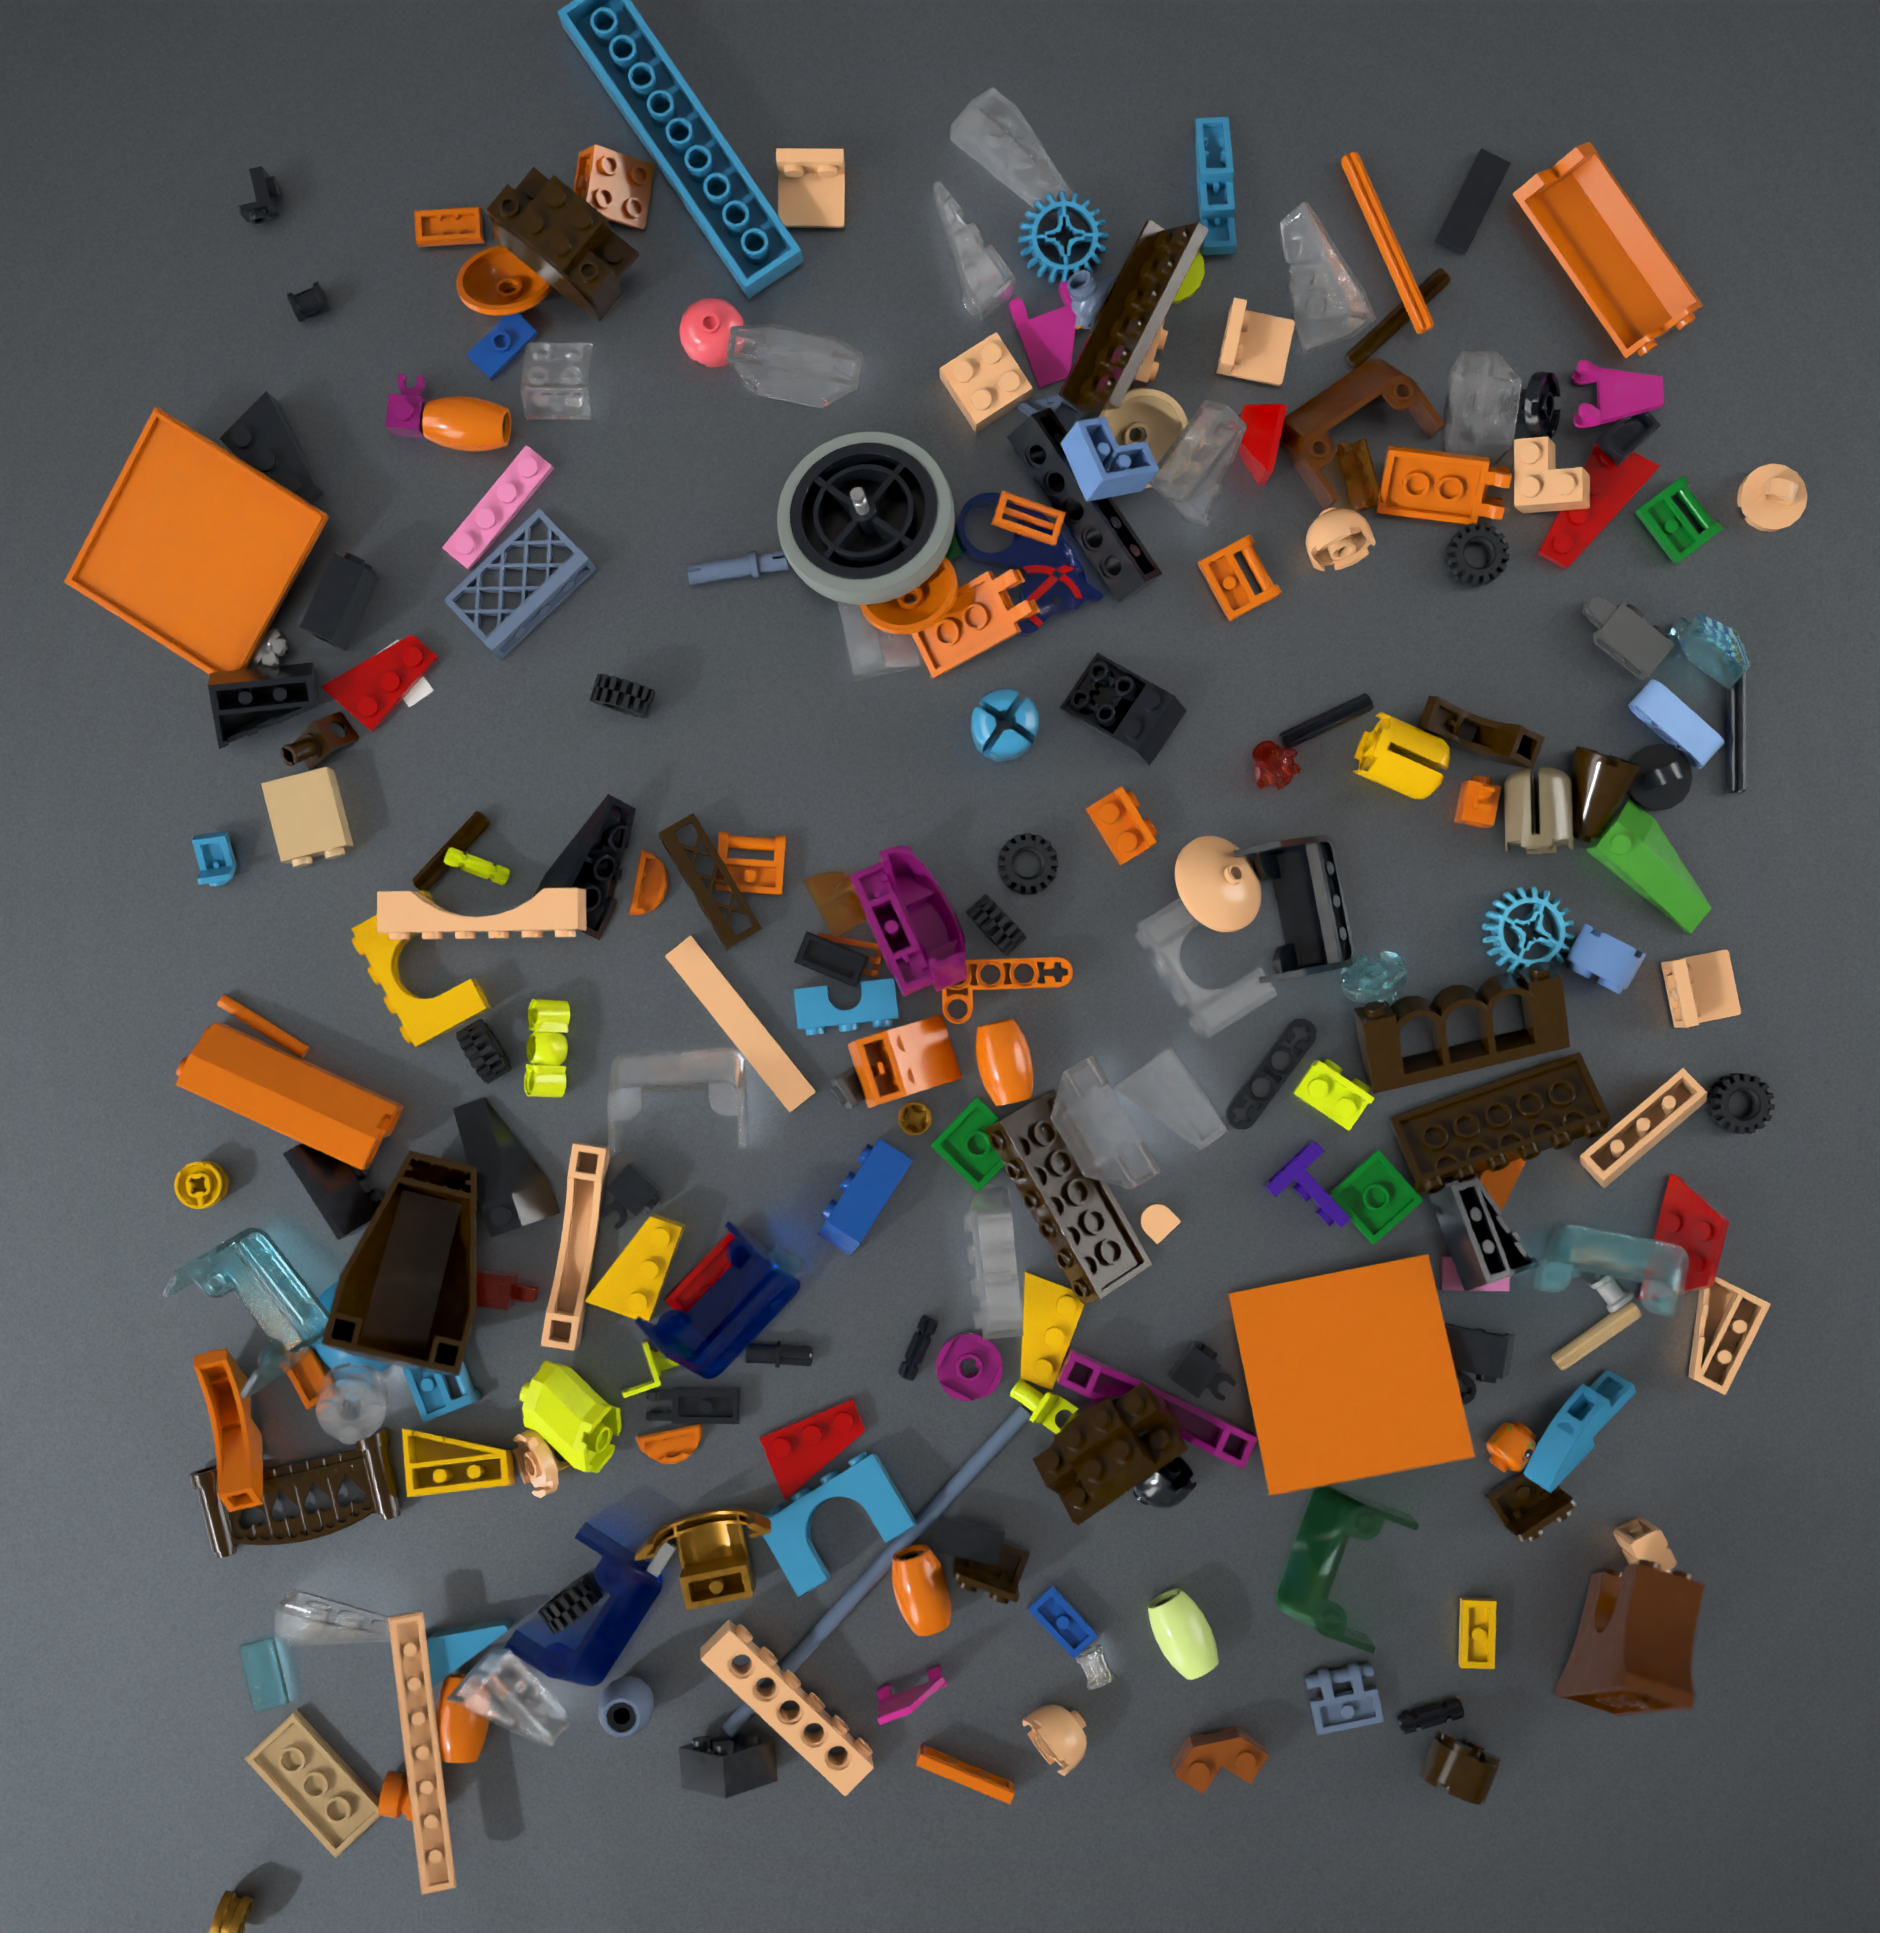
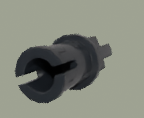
[745,1341,813,1368]

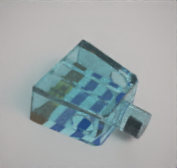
[1671,613,1752,689]

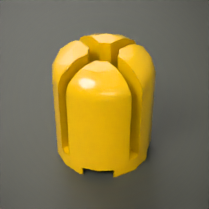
[1353,712,1450,799]

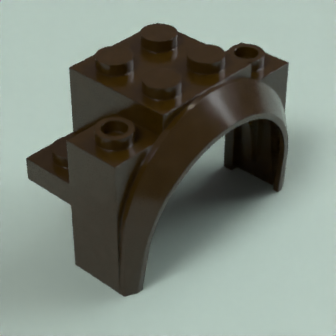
[486,167,639,321]

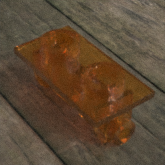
[1335,438,1383,513]

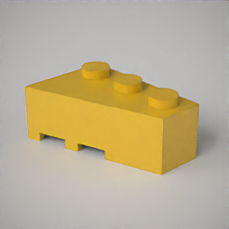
[402,1428,516,1497]

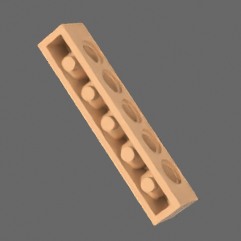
[700,1620,874,1797]

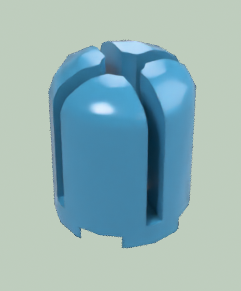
[971,688,1039,762]

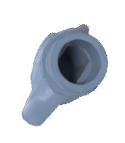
[1067,270,1117,329]

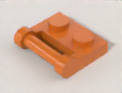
[1198,535,1282,622]
[715,831,786,895]

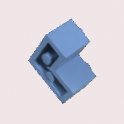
[1060,417,1159,502]

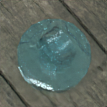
[1340,951,1409,1006]

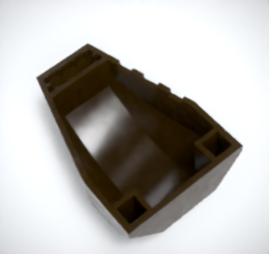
[321,1151,477,1376]

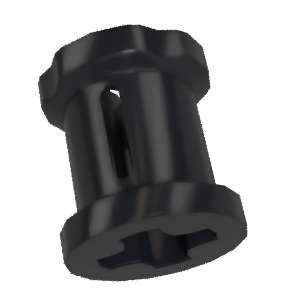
[287,281,331,322]

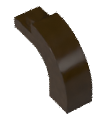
[1418,696,1545,769]

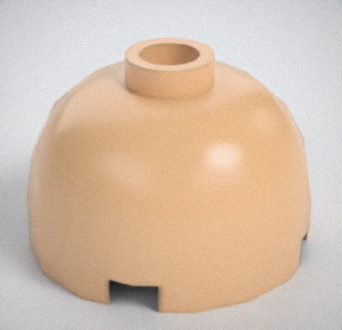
[1305,508,1376,571]
[1022,1704,1087,1776]

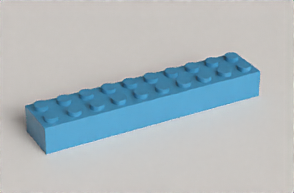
[557,0,803,299]

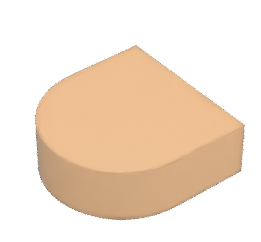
[1140,1203,1181,1245]

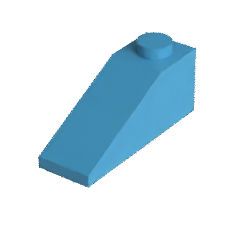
[426,1617,514,1687]

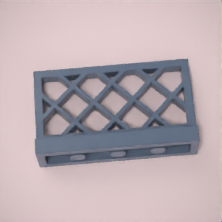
[443,508,597,660]

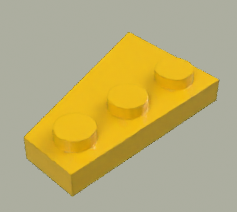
[1020,1271,1084,1390]

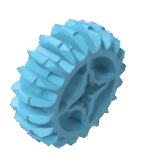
[1482,886,1574,974]

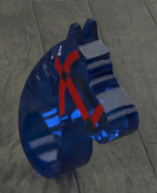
[955,492,1104,637]

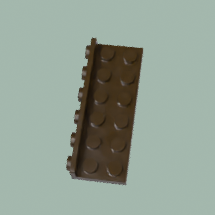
[1059,220,1209,412]
[1390,1052,1610,1194]
[985,1089,1153,1305]

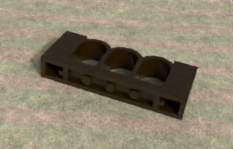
[1354,962,1570,1094]

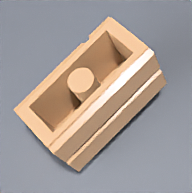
[1613,1517,1677,1573]

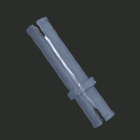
[687,549,789,586]

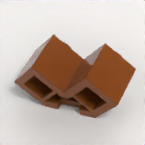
[1171,1726,1269,1795]

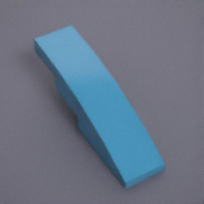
[1195,117,1237,255]

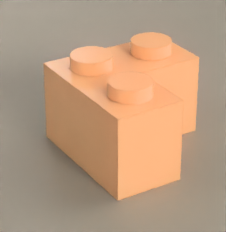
[1514,436,1590,514]

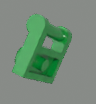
[1635,475,1724,565]

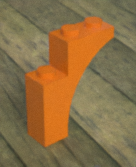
[193,1348,263,1512]

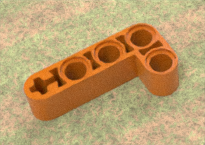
[942,957,1073,1024]

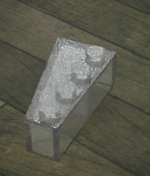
[963,1187,1024,1340]

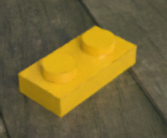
[1458,1597,1497,1669]

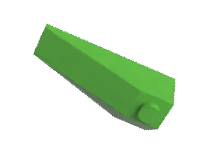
[1586,798,1712,934]

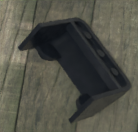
[1234,835,1355,984]

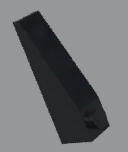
[453,1097,561,1238]

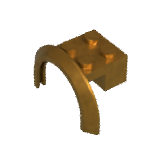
[635,1508,772,1610]

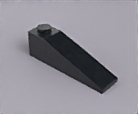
[533,794,636,940]

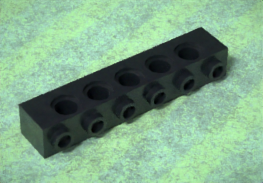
[1007,407,1163,603]

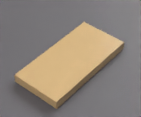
[244,1709,380,1858]

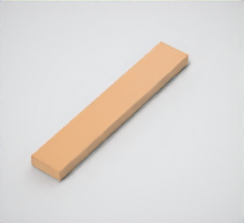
[665,935,817,1113]

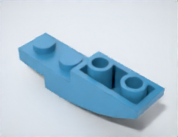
[1524,1369,1636,1493]

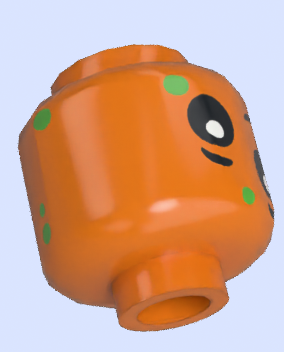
[1486,1420,1537,1472]

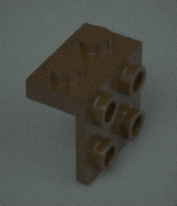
[1484,1468,1577,1542]
[953,1541,1030,1604]

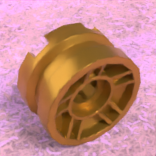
[209,1890,254,1933]

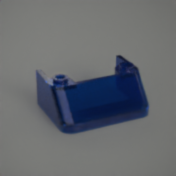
[635,1221,800,1379]
[504,1522,664,1687]

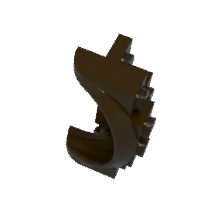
[1033,1383,1188,1525]

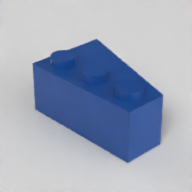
[817,1138,913,1256]

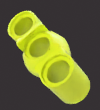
[524,999,570,1098]

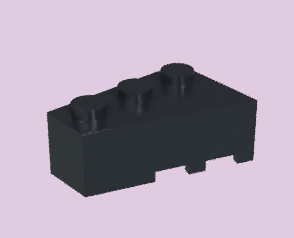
[219,391,324,505]
[208,662,318,749]
[1429,1178,1540,1291]
[1444,1322,1516,1383]

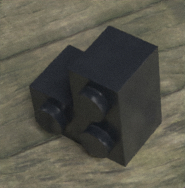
[679,1732,777,1799]

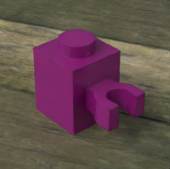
[385,374,427,439]

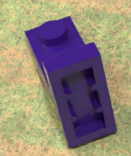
[1262,1140,1351,1228]

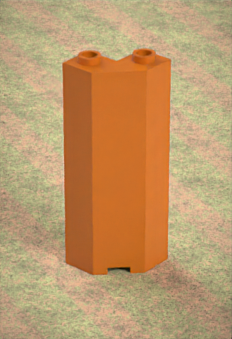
[1512,142,1703,358]
[175,1023,404,1170]

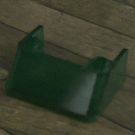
[1274,1485,1419,1653]

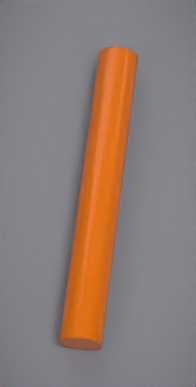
[217,994,310,1058]

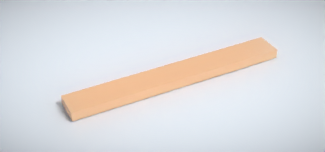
[388,1610,456,1895]

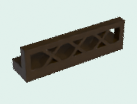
[659,813,762,952]

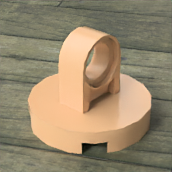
[1737,463,1808,532]
[513,1429,571,1498]

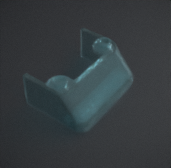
[163,1228,329,1399]

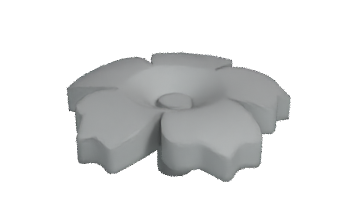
[253,629,289,667]

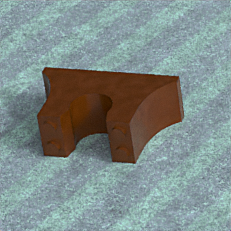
[1555,1559,1705,1716]

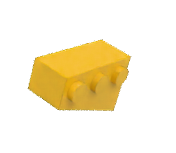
[584,1213,686,1324]

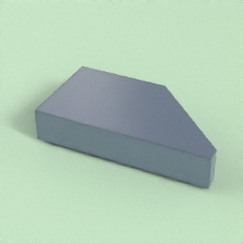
[1018,394,1088,433]

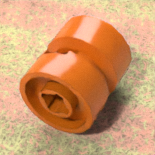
[378,1770,412,1821]

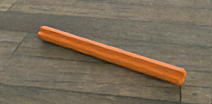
[1341,152,1434,334]

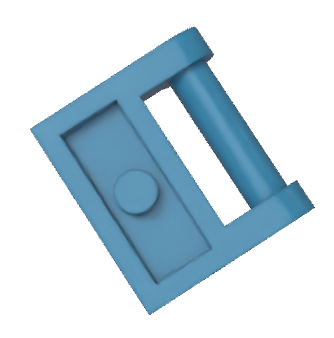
[402,1362,482,1423]

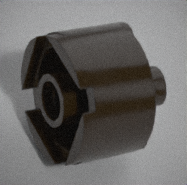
[1420,1729,1501,1805]

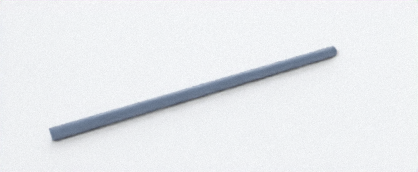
[722,1405,1032,1737]

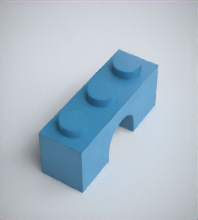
[793,978,899,1035]

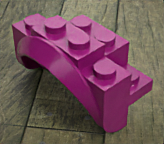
[850,846,967,997]

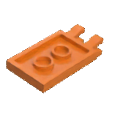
[1376,445,1512,525]
[911,569,1040,678]

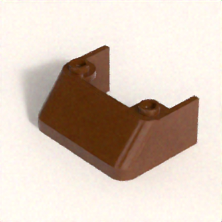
[1279,358,1445,510]

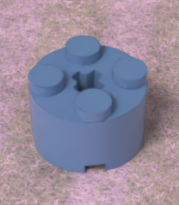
[1566,924,1646,994]

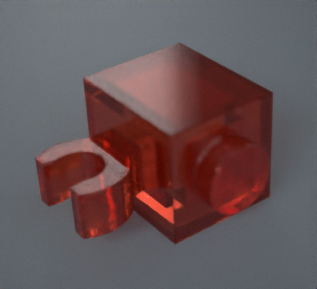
[476,1269,539,1310]

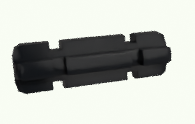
[898,1315,938,1381]
[1398,1698,1465,1735]

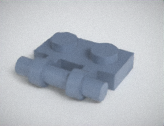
[1305,1662,1384,1735]

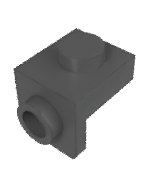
[830,1066,865,1109]

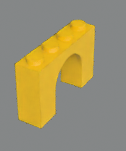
[351,890,492,1047]

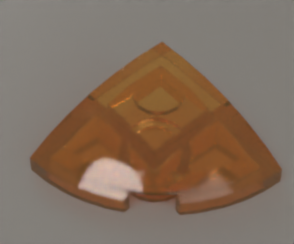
[803,872,867,938]

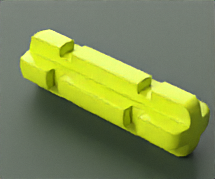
[444,847,510,885]

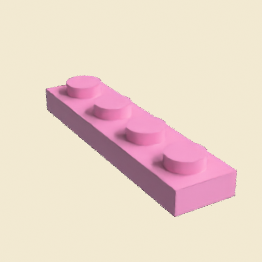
[442,445,554,571]

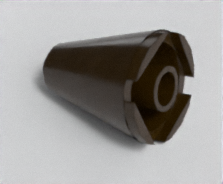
[1571,746,1641,843]

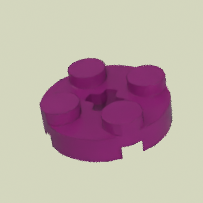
[936,1333,1003,1401]

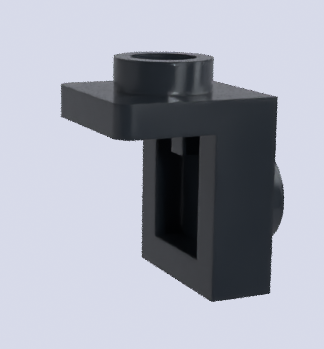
[238,166,280,224]

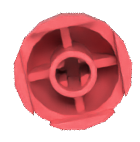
[679,297,747,368]

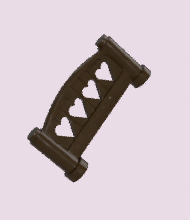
[189,1427,402,1558]

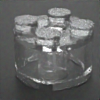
[316,1363,388,1444]

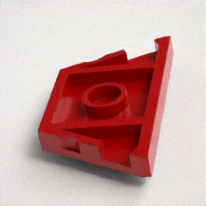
[1638,1174,1730,1301]

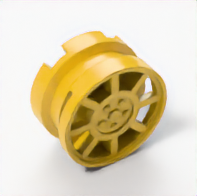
[174,1160,229,1209]

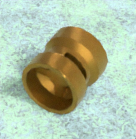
[898,1101,932,1136]

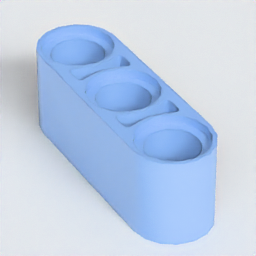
[1628,679,1724,769]

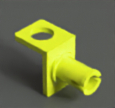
[621,1340,689,1398]
[1010,1379,1079,1434]

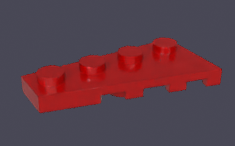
[1536,436,1660,569]

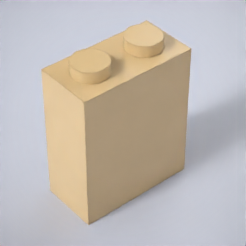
[261,767,354,868]

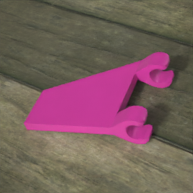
[1009,282,1076,388]
[1572,360,1664,428]
[877,1665,947,1725]

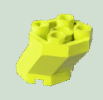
[520,1360,622,1473]

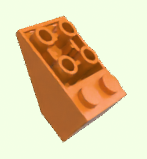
[847,1014,962,1108]

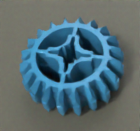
[1018,191,1109,283]

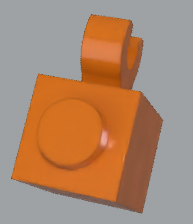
[1454,776,1501,828]

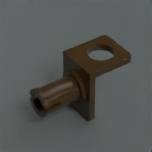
[280,712,358,770]

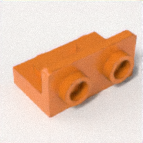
[1085,786,1158,866]

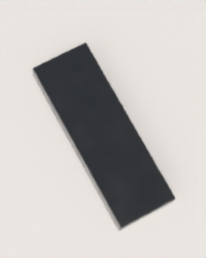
[1435,148,1511,255]

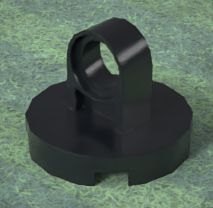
[1497,372,1561,438]
[1627,744,1693,811]

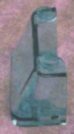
[1533,1224,1689,1317]

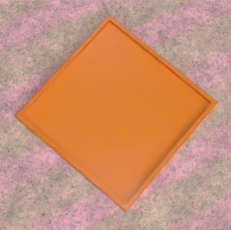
[64,407,330,675]
[1228,1254,1475,1496]

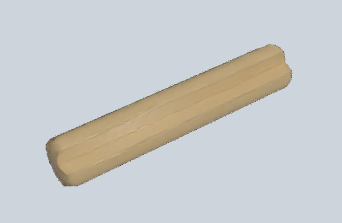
[1551,1301,1642,1371]

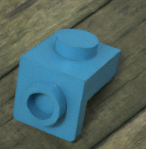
[192,830,237,886]

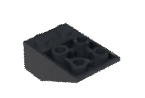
[1060,653,1187,766]

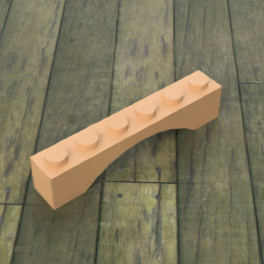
[377,888,586,940]
[541,1142,611,1351]

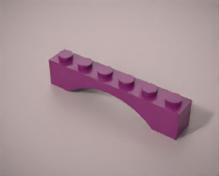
[1056,1347,1258,1469]

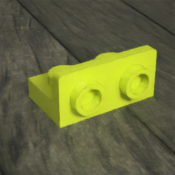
[1293,1058,1375,1131]

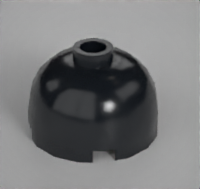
[1132,1456,1196,1508]

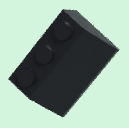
[283,1143,384,1240]

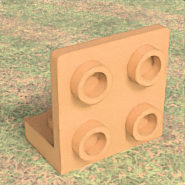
[776,148,845,228]
[1216,297,1295,386]
[1661,949,1741,1028]

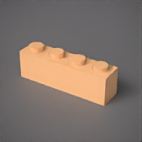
[1580,1068,1707,1188]

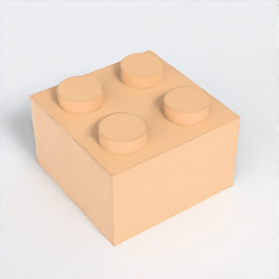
[940,332,1033,433]

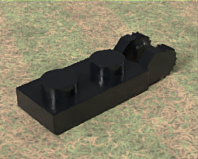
[646,1388,740,1424]

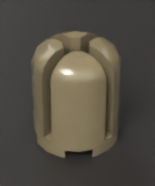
[1504,767,1574,854]

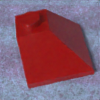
[1229,404,1287,486]

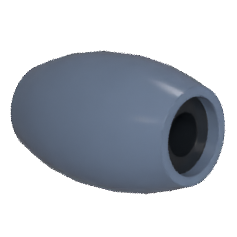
[598,1676,654,1738]

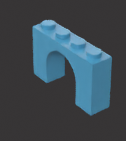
[762,1452,918,1597]

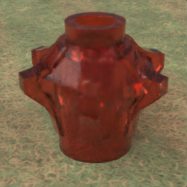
[1252,740,1301,790]

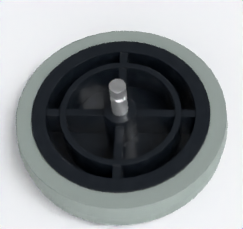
[777,431,955,605]

